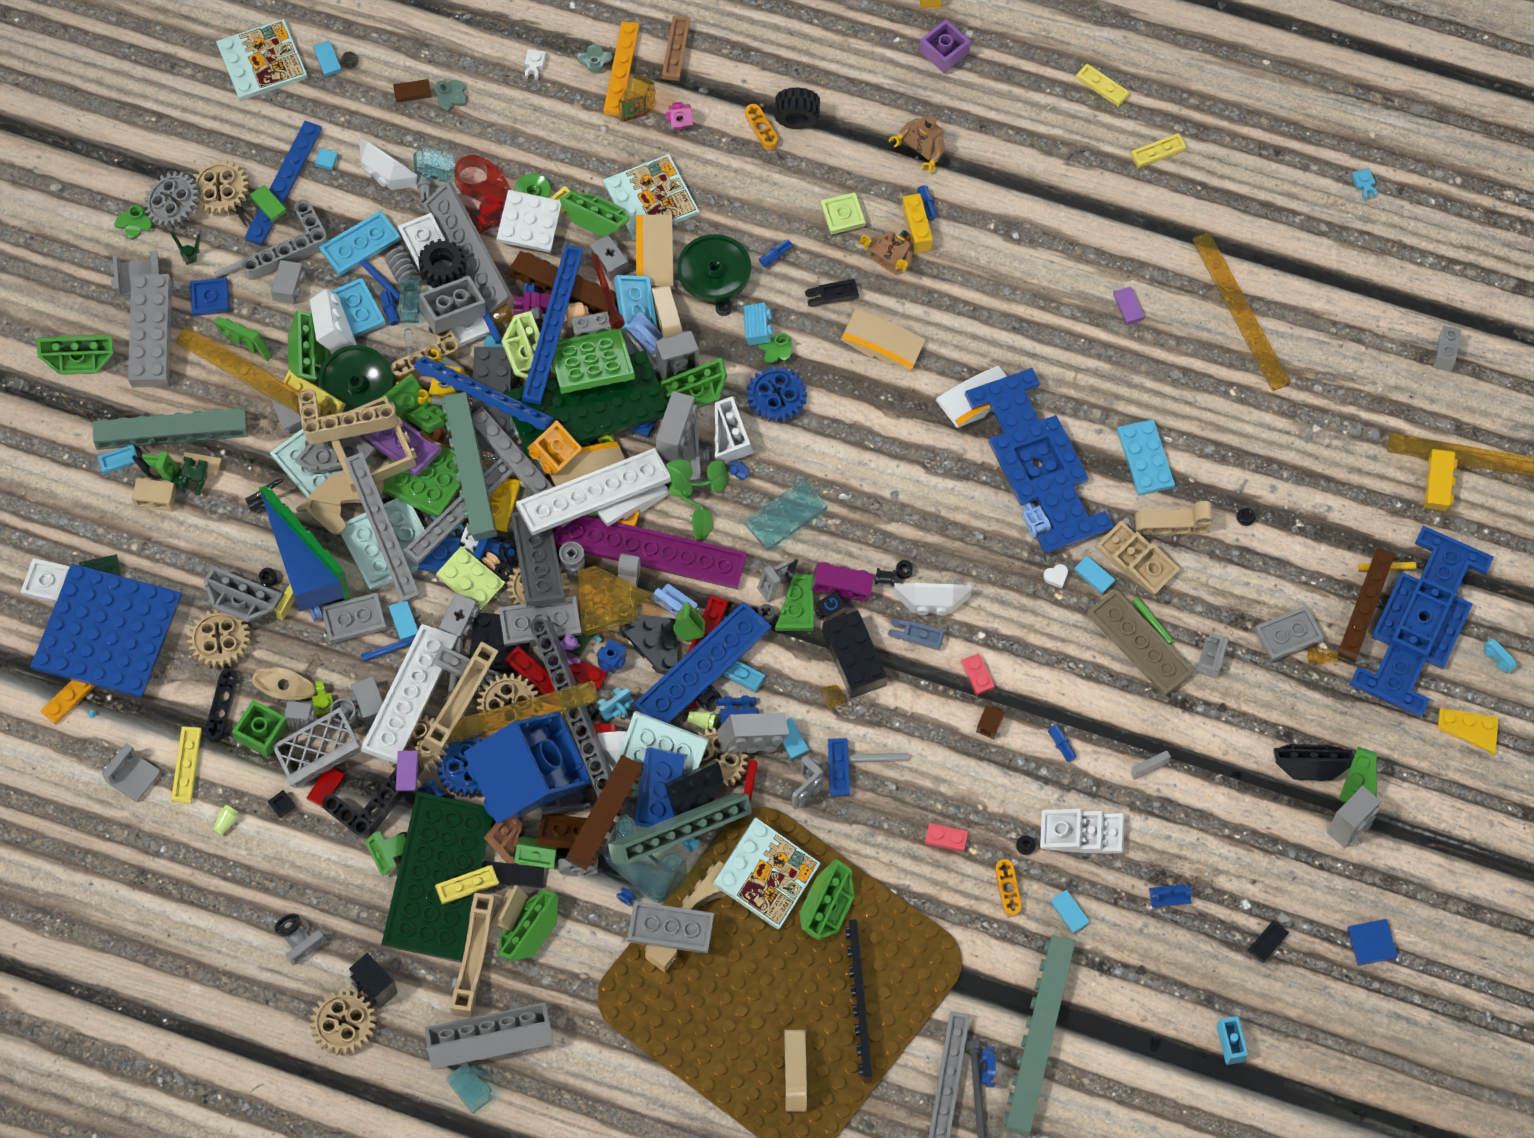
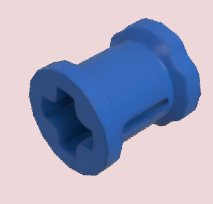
[421,780,447,798]

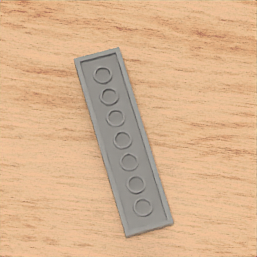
[423,181,512,316]

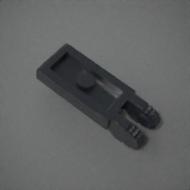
[805,279,859,307]

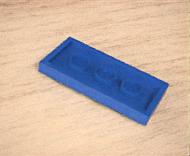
[634,747,686,827]

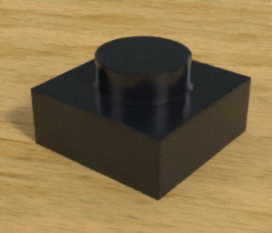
[267,790,296,818]

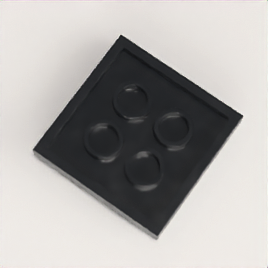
[469,612,530,673]

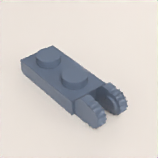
[888,619,945,650]

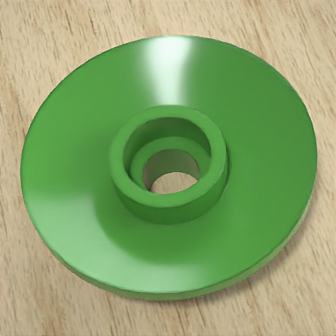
[514,174,551,198]

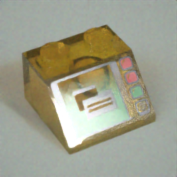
[619,74,657,122]

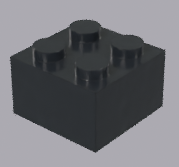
[349,952,398,1009]

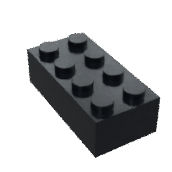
[822,610,887,699]

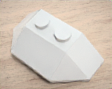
[359,138,418,190]
[894,583,972,616]

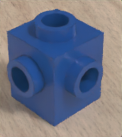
[596,639,627,674]

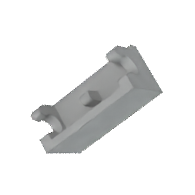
[271,390,302,434]
[1196,634,1229,679]

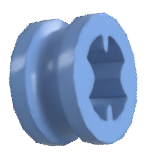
[309,606,323,622]

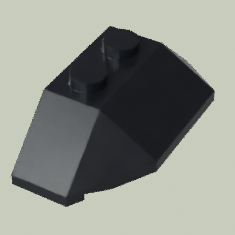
[1273,744,1354,781]

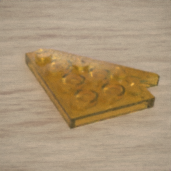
[578,566,653,636]

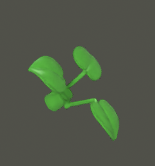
[666,459,728,542]

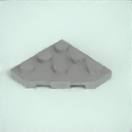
[295,436,376,473]

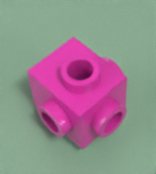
[666,102,693,129]

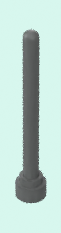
[965,1040,985,1138]

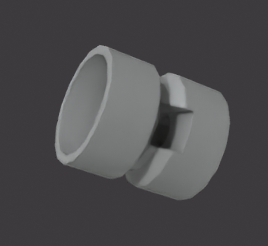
[559,542,585,575]
[330,698,358,732]

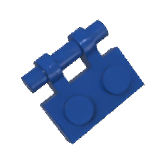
[717,695,759,725]

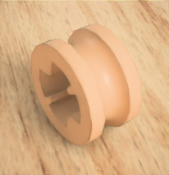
[481,552,501,571]

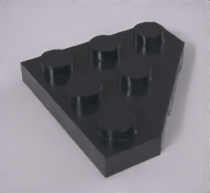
[619,612,678,674]
[665,760,724,817]

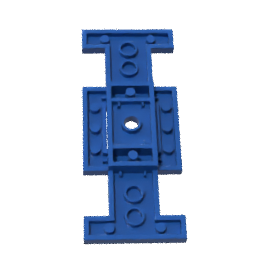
[964,368,1113,554]
[1349,526,1494,717]

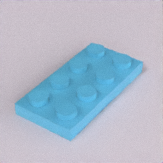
[319,210,401,277]
[1117,419,1175,496]

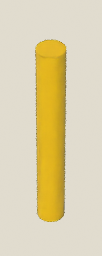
[1358,562,1416,571]

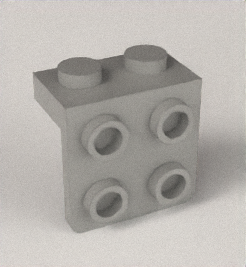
[102,743,160,801]
[792,755,823,809]

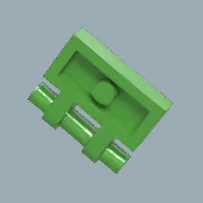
[407,404,448,433]

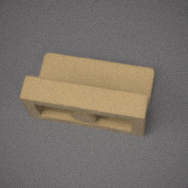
[492,885,528,931]

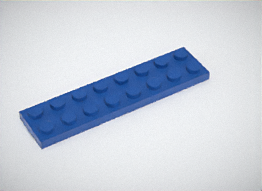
[634,602,771,724]

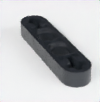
[205,669,238,742]

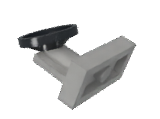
[757,559,798,602]
[274,913,326,966]

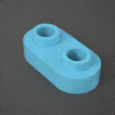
[1484,639,1517,673]

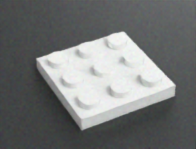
[497,190,562,253]

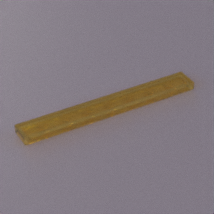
[1387,433,1534,477]
[447,681,599,743]

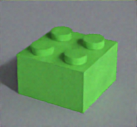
[232,700,288,758]

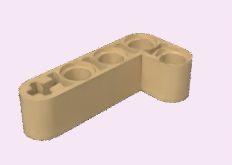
[651,285,682,338]
[391,329,460,382]
[1135,501,1213,535]
[784,1030,807,1112]

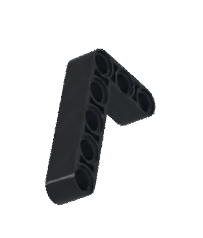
[322,759,424,839]

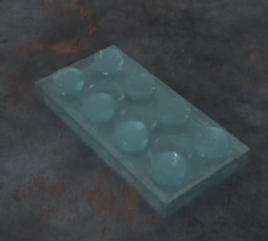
[744,479,827,551]

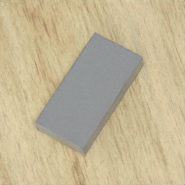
[1131,751,1171,780]

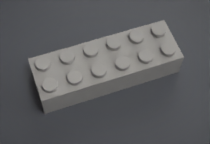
[128,274,172,387]
[424,1002,554,1069]

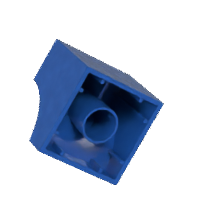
[464,711,592,824]

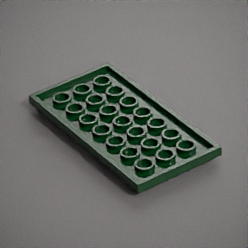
[503,350,668,459]
[381,791,493,963]

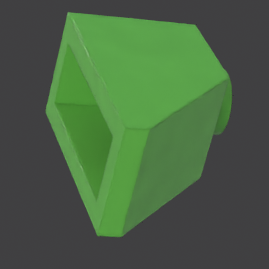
[674,602,705,642]

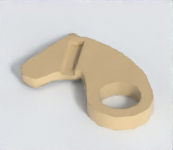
[296,465,384,535]

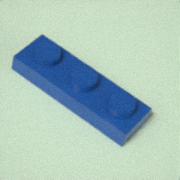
[828,738,850,797]

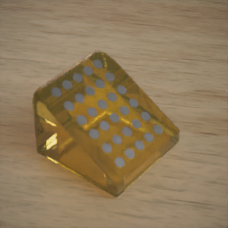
[820,685,846,709]

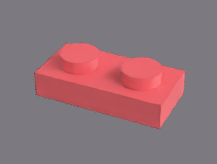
[961,653,995,696]
[925,823,968,852]

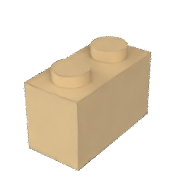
[132,477,177,512]

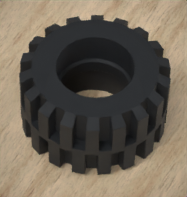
[774,87,820,129]
[418,239,466,288]

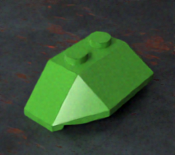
[560,191,629,237]
[288,310,328,381]
[36,334,114,374]
[659,357,727,409]
[799,859,854,940]
[497,889,558,961]

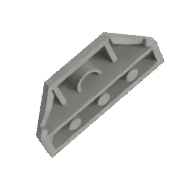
[204,566,282,622]

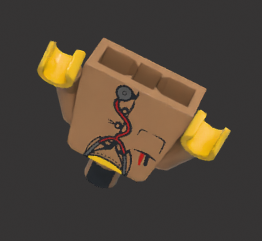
[889,116,945,173]
[858,230,912,276]

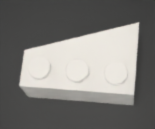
[310,289,357,353]
[715,396,754,464]

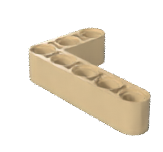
[298,389,398,444]

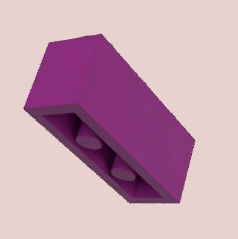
[811,562,874,602]

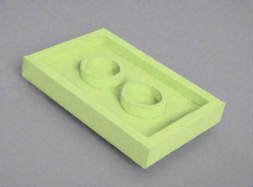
[436,546,505,612]

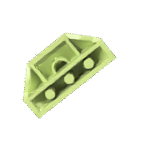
[501,311,556,380]

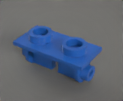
[1149,884,1192,907]

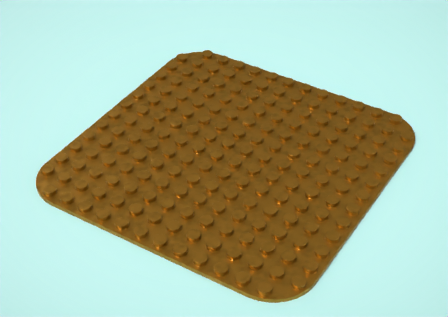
[598,807,962,1138]

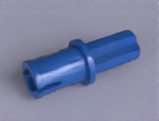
[917,185,937,221]
[759,239,793,268]
[380,290,401,326]
[1048,725,1077,762]

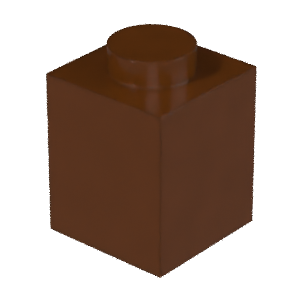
[976,705,1004,739]

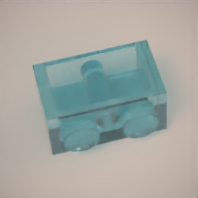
[413,146,455,182]
[399,280,421,323]
[446,1063,492,1114]

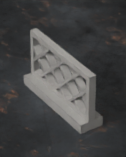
[272,707,362,788]

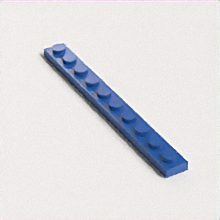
[522,245,583,405]

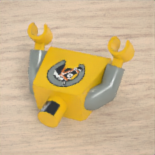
[417,349,473,407]

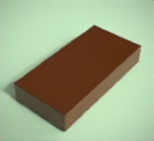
[393,79,431,102]

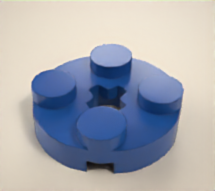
[981,1046,996,1088]

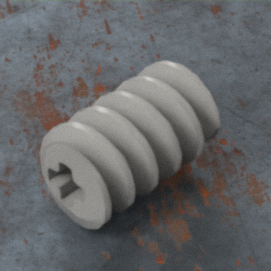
[385,247,421,289]

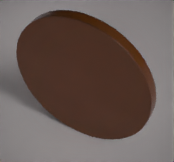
[420,428,451,449]

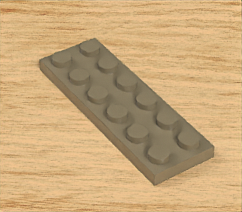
[1087,589,1194,696]

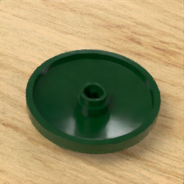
[678,234,751,302]
[318,345,394,413]

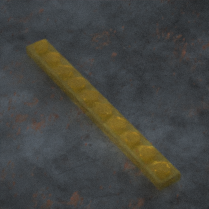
[1192,232,1290,391]
[175,327,332,417]

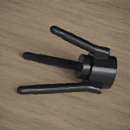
[245,478,285,514]

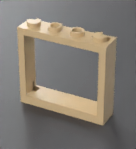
[331,396,417,492]

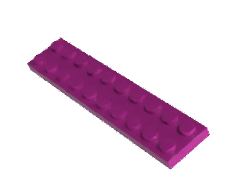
[554,515,747,590]

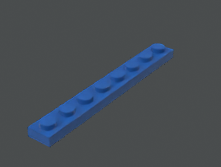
[245,121,322,246]
[414,356,554,430]

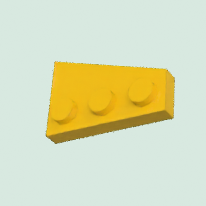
[1437,708,1499,756]

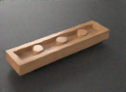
[662,16,690,81]

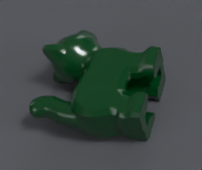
[173,456,209,496]

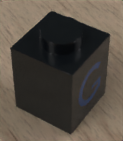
[815,592,846,622]

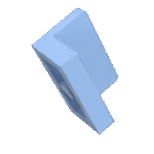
[626,313,663,354]
[653,584,697,617]

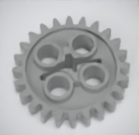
[143,171,201,229]

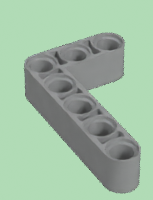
[242,199,328,280]

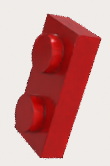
[564,657,608,691]

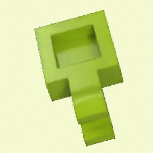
[312,680,333,717]

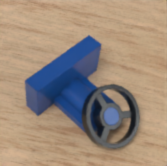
[473,537,519,566]

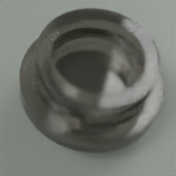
[341,51,359,69]

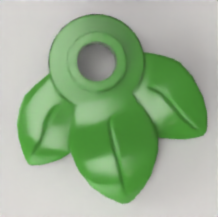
[114,205,151,239]
[758,333,792,363]

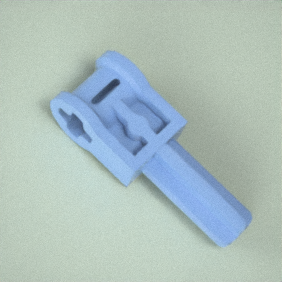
[1021,502,1051,538]

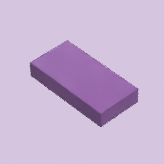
[1113,286,1144,325]
[396,751,419,791]

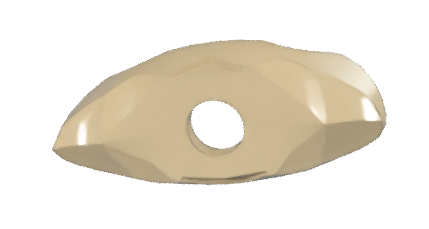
[252,668,317,700]

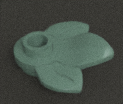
[577,44,612,73]
[434,80,467,111]

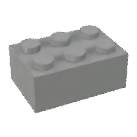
[419,276,486,335]
[656,331,699,381]
[656,391,697,461]
[717,712,789,754]
[1327,786,1381,848]

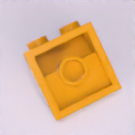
[527,420,582,475]

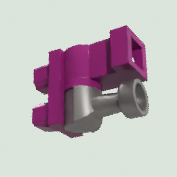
[513,291,551,327]

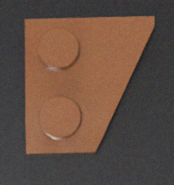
[484,819,523,864]

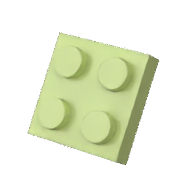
[820,192,866,235]

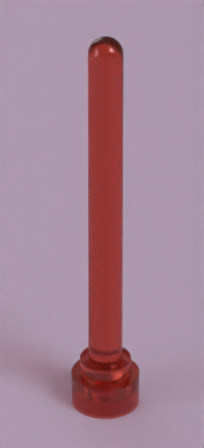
[592,254,625,329]

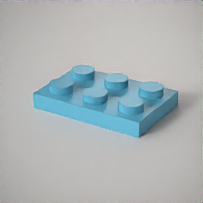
[614,275,657,330]
[331,278,386,338]

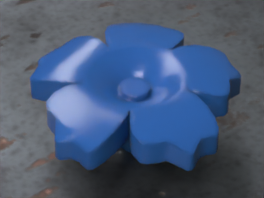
[729,461,750,481]

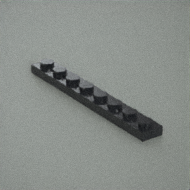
[845,919,872,1083]

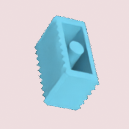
[743,302,773,346]
[1216,1016,1248,1065]

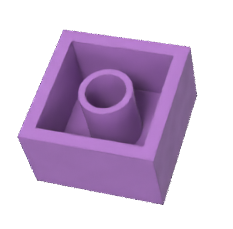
[919,19,971,73]

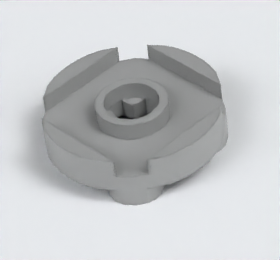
[558,859,598,877]

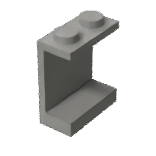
[110,251,161,297]

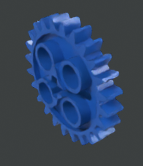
[746,365,807,423]
[437,735,483,797]

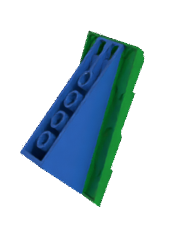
[259,486,351,612]

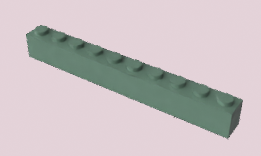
[1002,935,1076,1137]

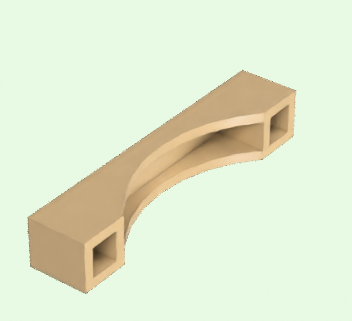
[422,641,498,754]
[645,861,727,973]
[450,893,496,1018]

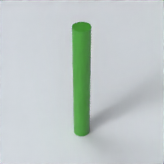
[1133,597,1174,645]

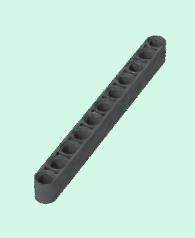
[530,617,624,805]

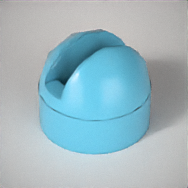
[683,836,700,853]

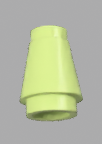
[688,711,718,731]
[212,805,239,836]

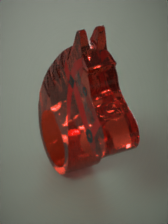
[454,155,511,234]

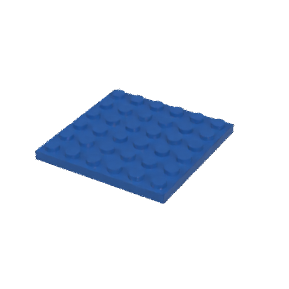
[30,564,182,698]

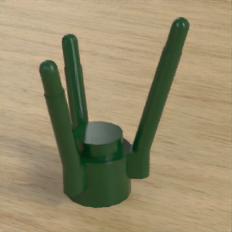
[170,230,201,265]

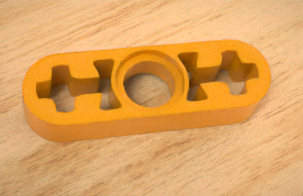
[745,104,778,150]
[995,859,1022,917]

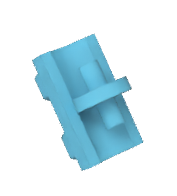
[596,687,634,723]

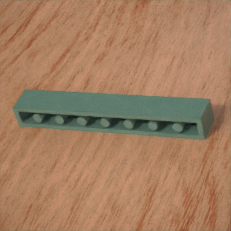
[442,392,497,541]
[93,408,248,450]
[608,793,752,865]

